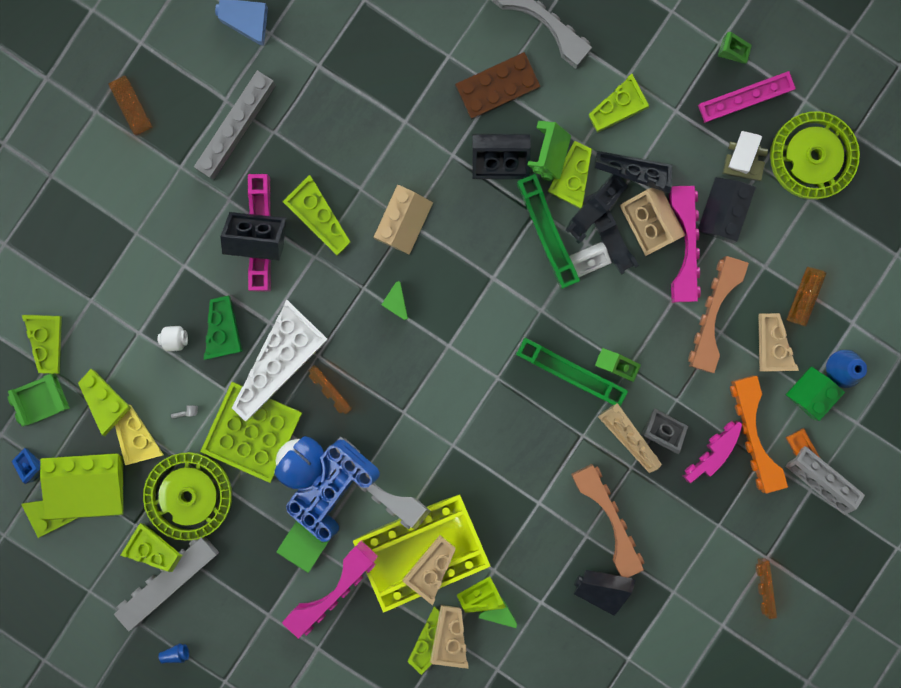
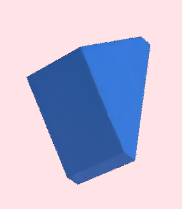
[12,448,40,484]

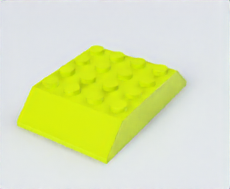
[353,495,491,613]

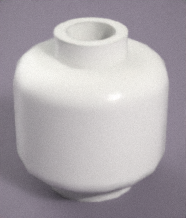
[158,326,188,351]

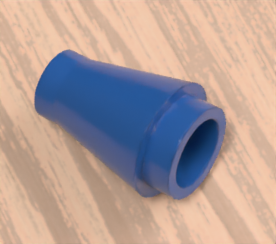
[159,644,189,664]

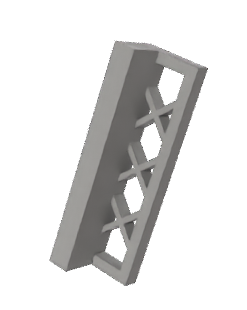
[785,446,865,515]

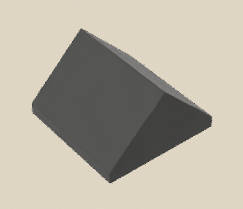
[640,408,688,454]

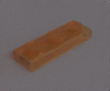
[108,75,152,136]
[787,267,827,327]
[308,365,352,414]
[756,558,777,619]

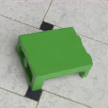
[528,121,571,181]
[8,374,70,427]

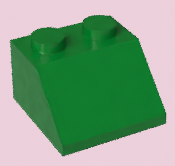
[785,366,845,421]

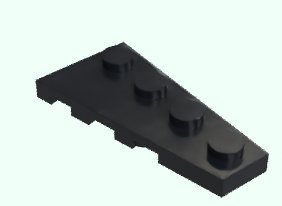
[595,151,672,194]

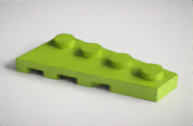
[283,175,351,256]

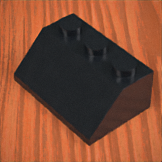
[472,134,531,179]
[698,177,756,244]
[220,212,286,261]

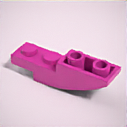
[683,421,742,483]

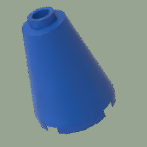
[826,350,867,388]

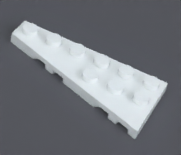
[232,300,328,422]

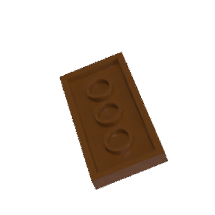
[455,52,541,120]

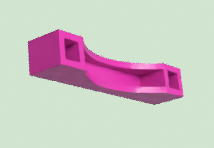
[248,174,271,292]
[669,186,701,303]
[282,540,378,639]

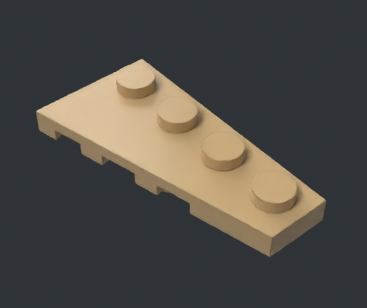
[598,403,662,473]

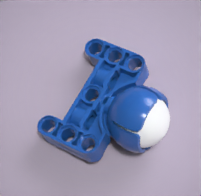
[274,436,380,542]

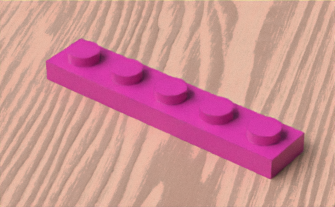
[698,71,796,123]

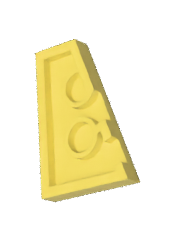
[115,405,164,465]

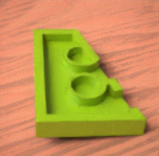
[589,73,649,133]
[548,141,592,208]
[22,315,62,374]
[78,369,131,436]
[21,500,77,538]
[120,523,182,572]
[408,606,440,675]

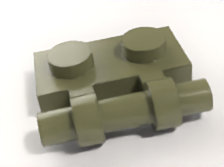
[722,142,768,182]

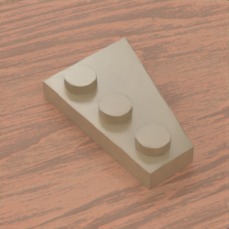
[758,313,799,371]
[402,535,456,605]
[430,605,469,669]

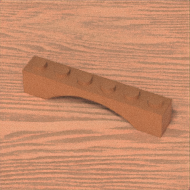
[688,256,749,373]
[571,464,645,578]

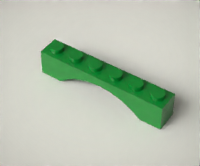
[517,174,580,290]
[515,338,628,406]

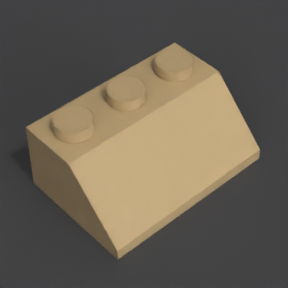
[374,185,433,255]
[620,188,685,256]

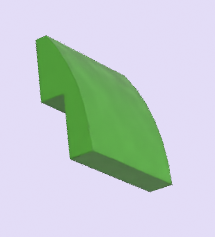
[276,521,329,573]

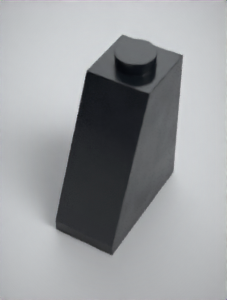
[574,570,636,616]

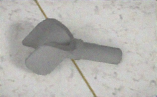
[171,405,198,419]

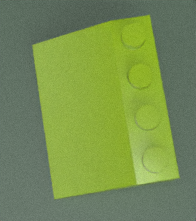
[40,454,123,520]

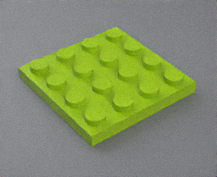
[200,382,302,483]

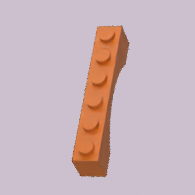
[730,376,788,494]

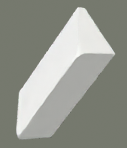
[728,131,762,174]
[569,242,611,277]

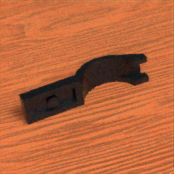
[566,174,628,244]
[583,192,639,275]

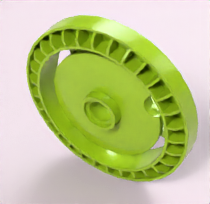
[770,111,860,200]
[143,452,232,541]

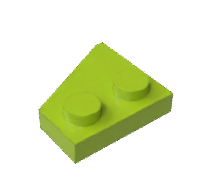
[457,576,506,613]

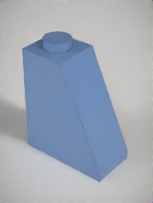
[215,0,268,46]

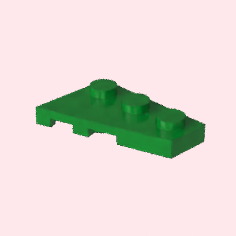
[204,296,242,360]

